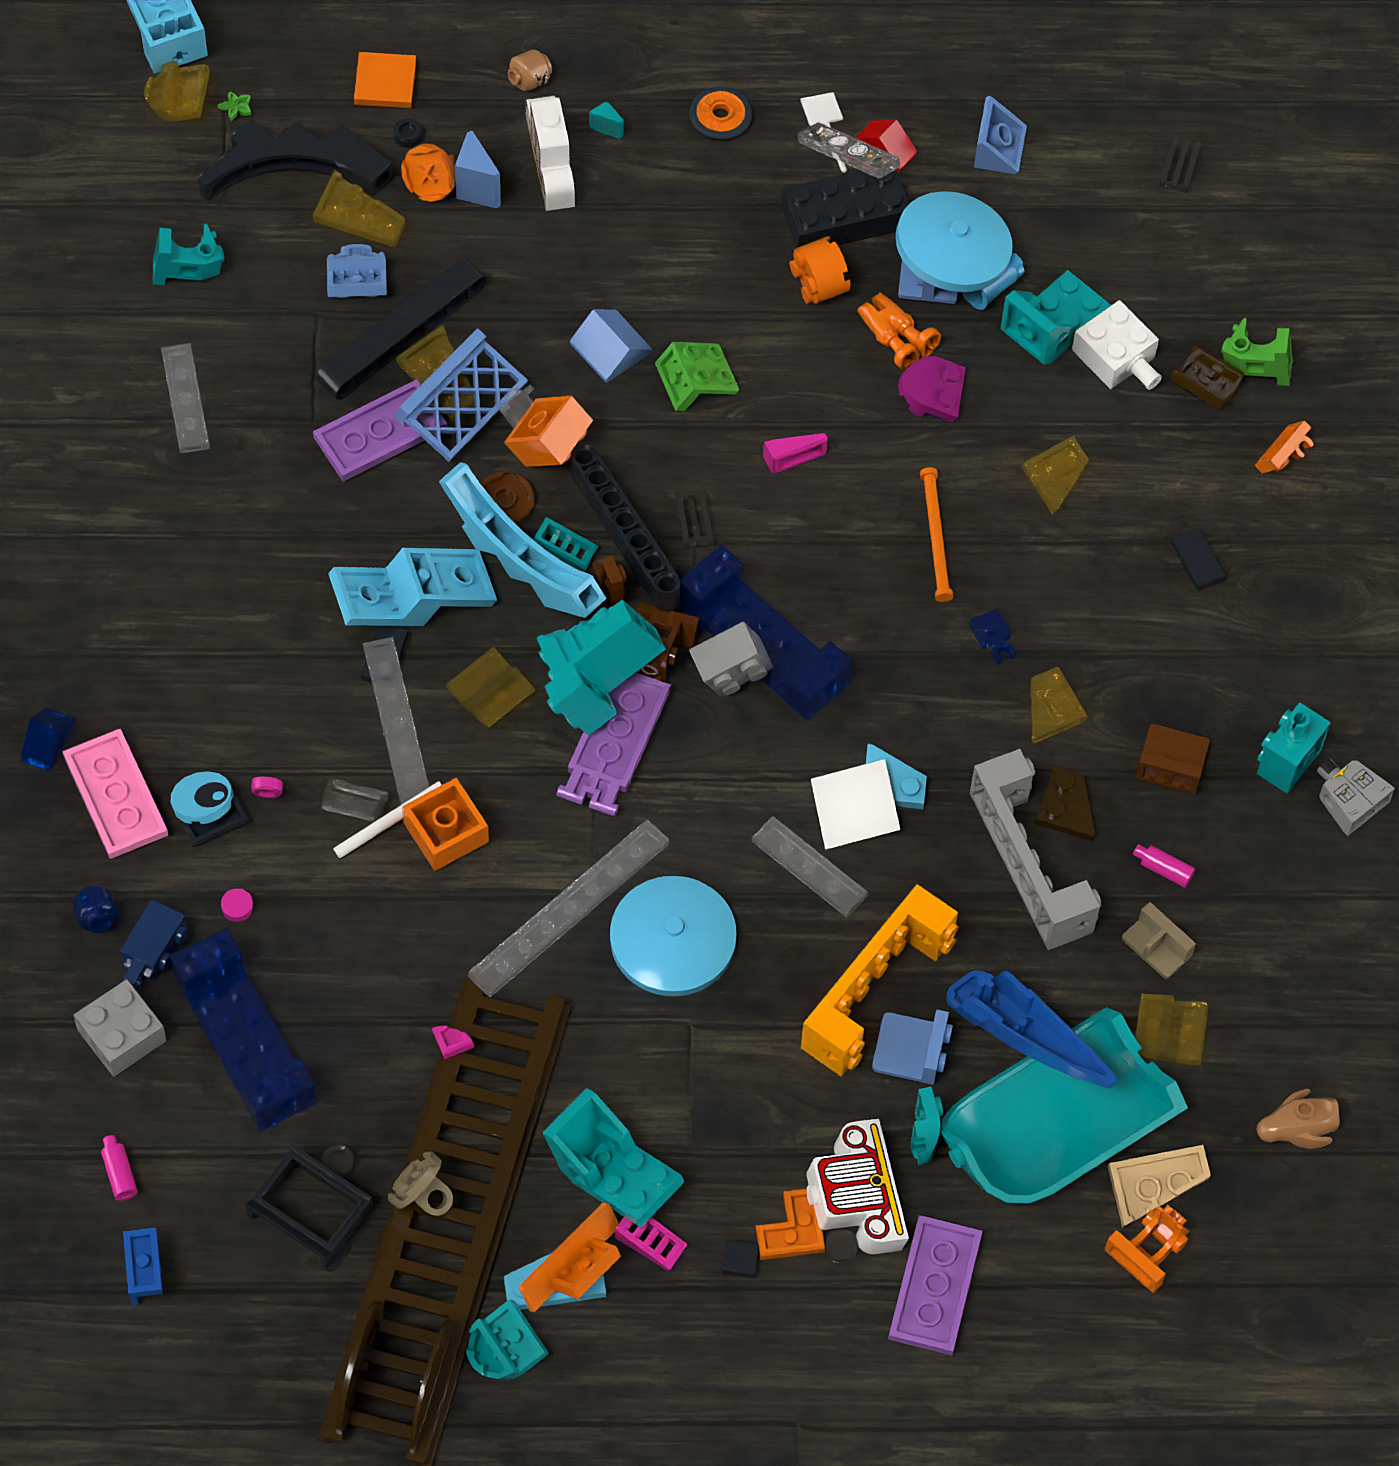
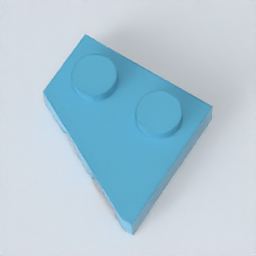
[866,744,927,809]

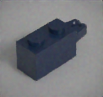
[120,899,188,991]

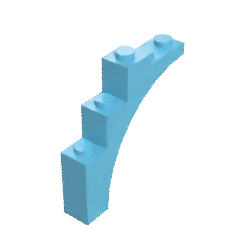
[439,462,606,618]

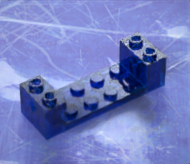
[679,544,853,720]
[170,928,317,1132]

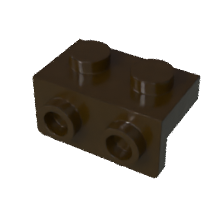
[1170,344,1244,410]

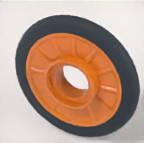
[689,86,752,140]

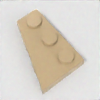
[1108,1145,1211,1229]

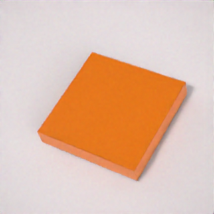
[354,52,416,108]

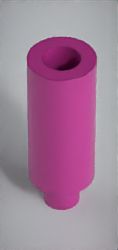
[1133,844,1196,888]
[101,1135,138,1201]

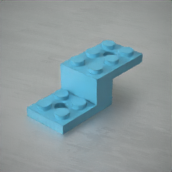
[328,548,497,626]

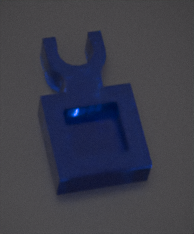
[969,609,1016,665]

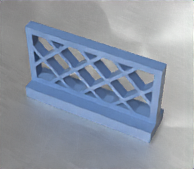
[394,328,528,462]

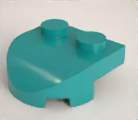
[910,1087,943,1165]
[466,1299,549,1380]

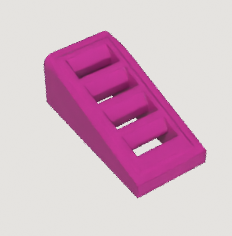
[763,433,828,474]
[615,1217,687,1272]

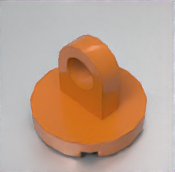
[401,144,456,202]

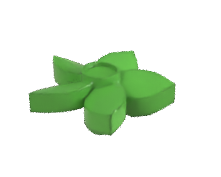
[218,92,251,121]

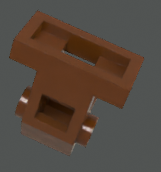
[636,602,699,683]

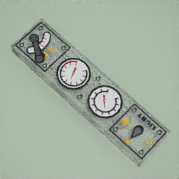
[798,122,900,179]

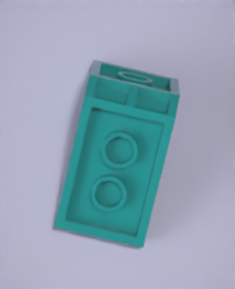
[1001,270,1111,365]
[543,1088,684,1228]

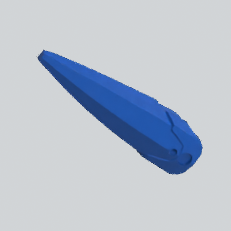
[946,970,1118,1089]

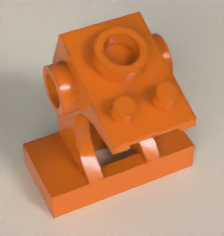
[1105,1204,1189,1293]

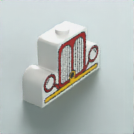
[526,96,575,211]
[806,1119,909,1254]

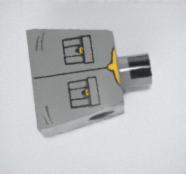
[1317,759,1395,836]

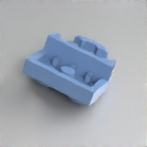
[327,244,387,298]

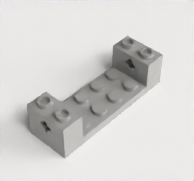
[970,749,1101,950]

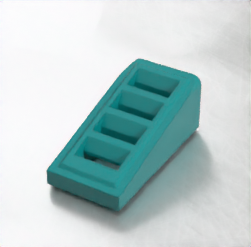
[533,517,598,572]

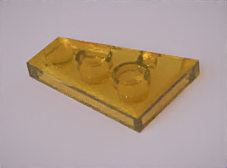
[313,170,405,247]
[397,325,475,422]

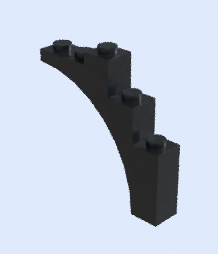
[198,119,393,201]

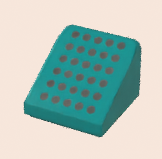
[589,101,624,139]

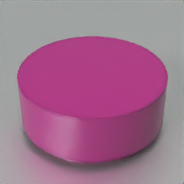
[251,777,283,798]
[221,889,253,922]

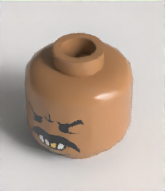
[508,50,552,91]

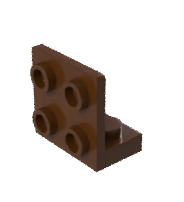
[1135,724,1210,795]

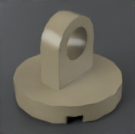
[388,1152,453,1216]

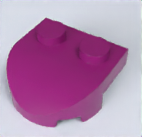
[898,356,966,422]

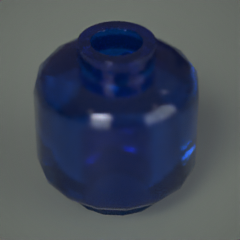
[73,886,118,933]

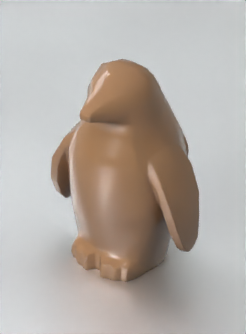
[1256,1089,1340,1149]

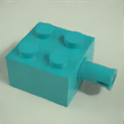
[1257,702,1331,794]

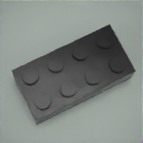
[781,163,909,248]

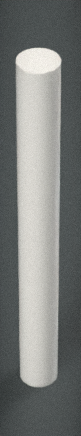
[333,781,441,859]

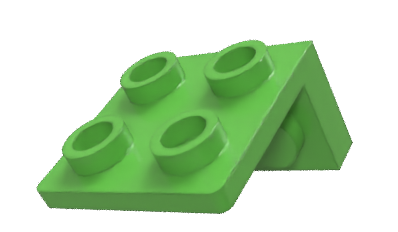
[655,342,739,411]

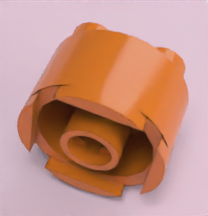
[789,236,851,304]

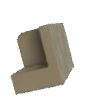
[1122,902,1196,979]

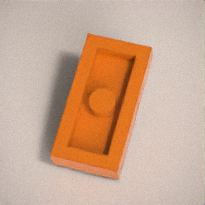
[1255,420,1313,474]

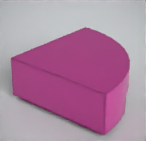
[432,1026,474,1059]

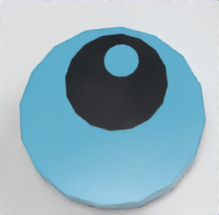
[170,771,233,824]

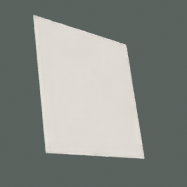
[811,759,900,849]

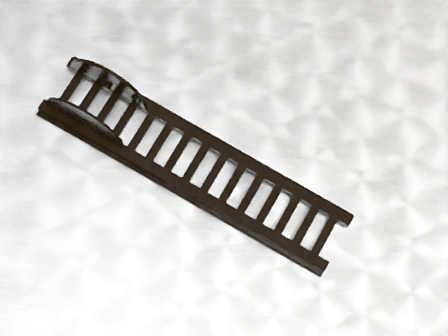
[318,975,571,1466]

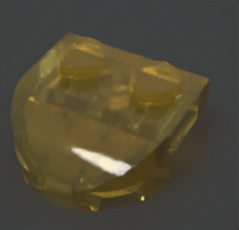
[144,61,210,122]

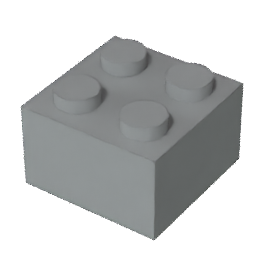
[689,621,774,695]
[74,979,166,1077]

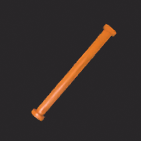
[920,467,953,602]

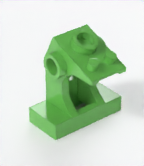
[1221,318,1293,386]

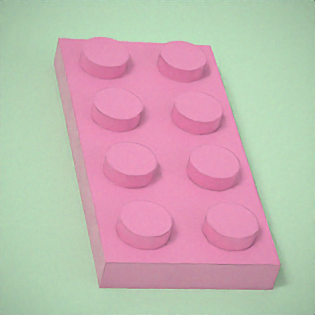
[62,729,168,859]

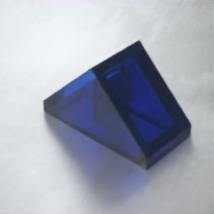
[20,707,75,772]

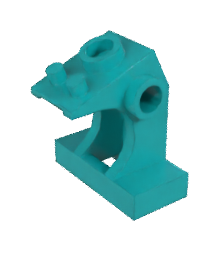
[153,224,224,285]

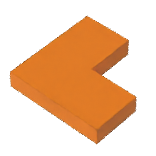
[755,1189,825,1260]

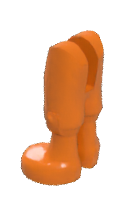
[857,292,941,370]

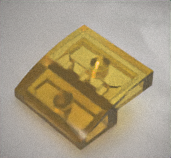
[446,647,535,728]
[1135,994,1208,1065]

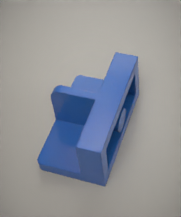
[123,1227,163,1306]

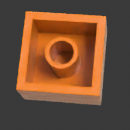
[504,396,593,467]
[402,778,489,871]

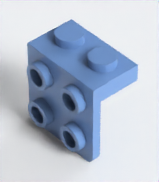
[872,1010,953,1085]

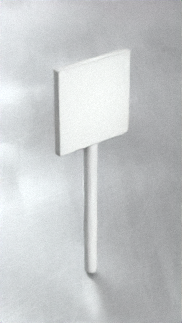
[800,92,847,173]

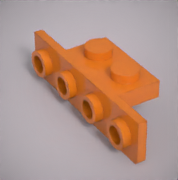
[519,1202,621,1312]

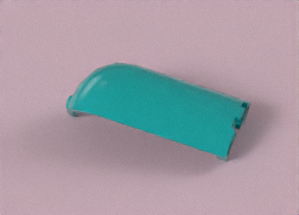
[940,1007,1188,1203]

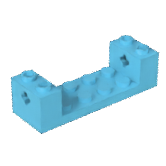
[126,0,208,74]

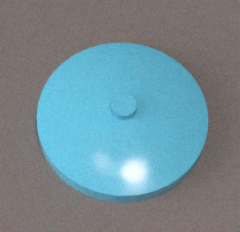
[896,191,1012,292]
[610,876,737,996]

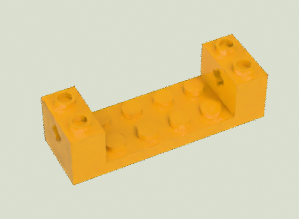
[801,884,959,1077]

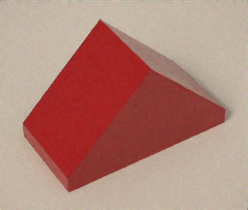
[854,119,917,173]

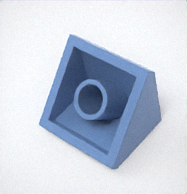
[974,96,1027,174]
[455,131,501,208]
[570,309,653,383]

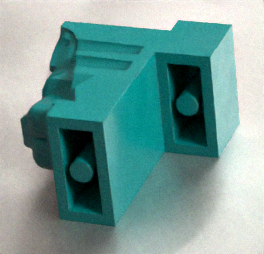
[536,600,666,735]

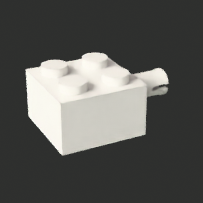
[1072,300,1162,390]

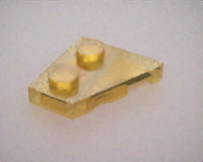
[1022,436,1089,514]
[1030,667,1087,744]

